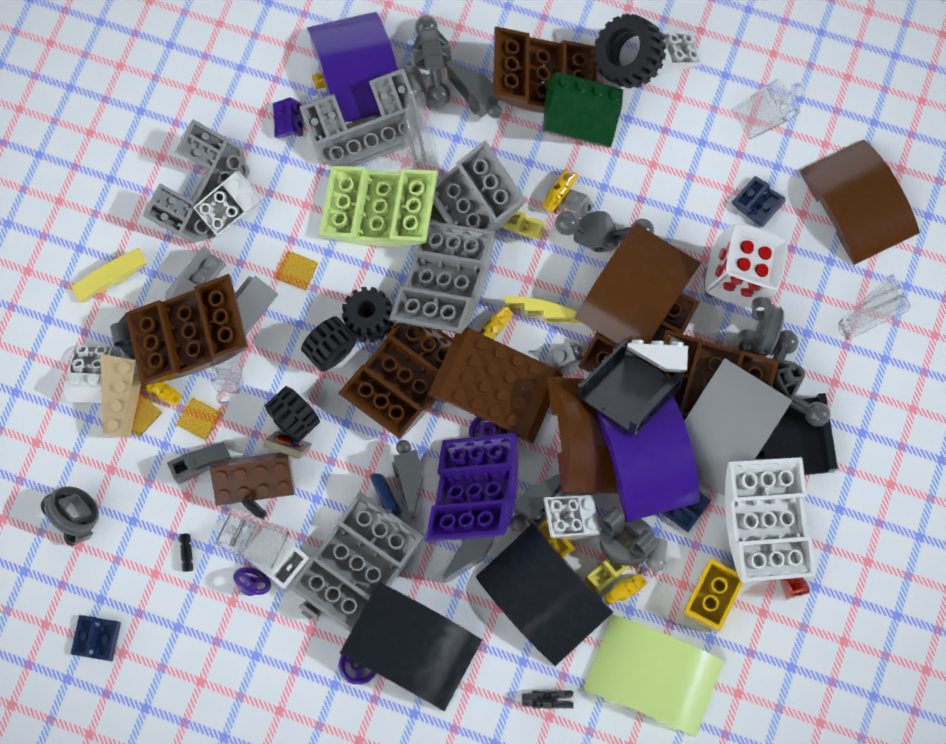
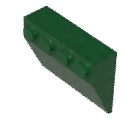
[543,72,623,148]

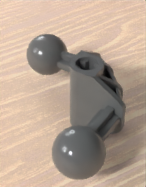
[412,15,452,107]
[555,211,654,252]
[772,330,831,427]

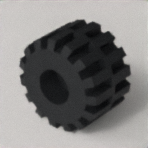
[342,286,394,343]
[301,316,357,372]
[264,386,320,442]

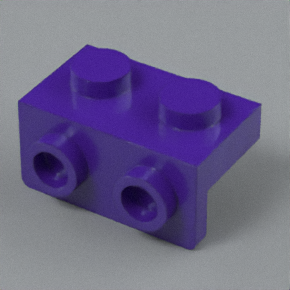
[273,97,303,139]

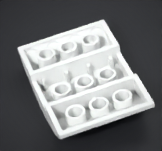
[725,457,816,582]

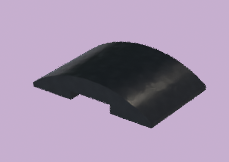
[475,523,614,666]
[339,582,482,712]

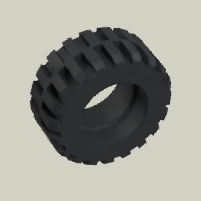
[593,14,666,89]

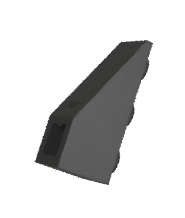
[167,442,232,484]

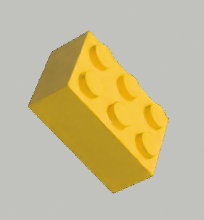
[681,558,744,633]

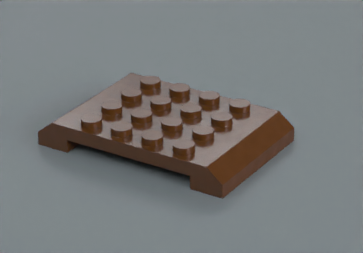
[427,327,563,444]

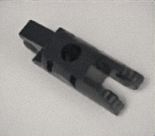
[522,690,574,709]

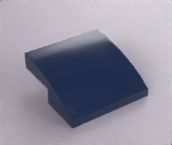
[732,176,786,228]
[370,473,402,515]
[662,491,712,532]
[70,615,121,662]

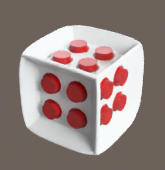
[705,224,787,308]

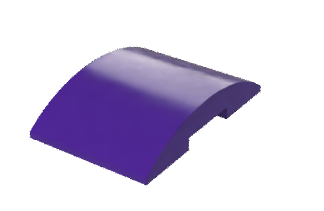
[307,12,398,122]
[596,396,700,522]
[426,433,518,542]

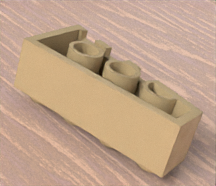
[101,354,141,438]

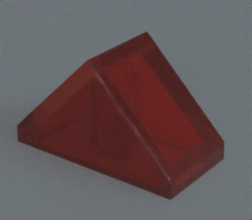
[780,577,810,601]

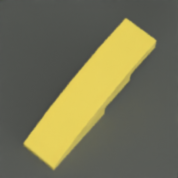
[500,211,546,241]
[71,248,148,303]
[505,296,581,323]
[584,540,632,594]

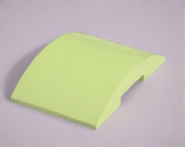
[319,166,438,247]
[583,614,724,737]

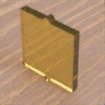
[275,251,318,290]
[132,393,162,438]
[176,397,222,441]

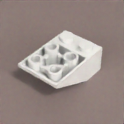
[636,32,702,75]
[193,171,263,236]
[627,340,688,372]
[63,345,113,403]
[544,495,600,540]
[242,525,310,592]

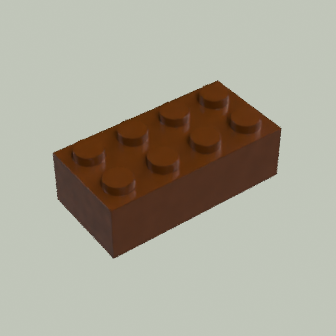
[209,452,295,506]

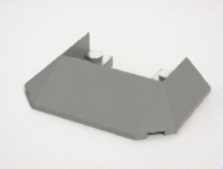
[299,68,423,167]
[143,119,250,243]
[165,246,278,335]

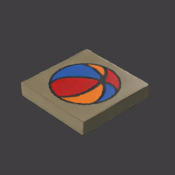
[263,431,312,459]

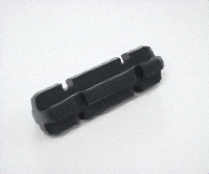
[242,496,267,520]
[179,533,194,572]

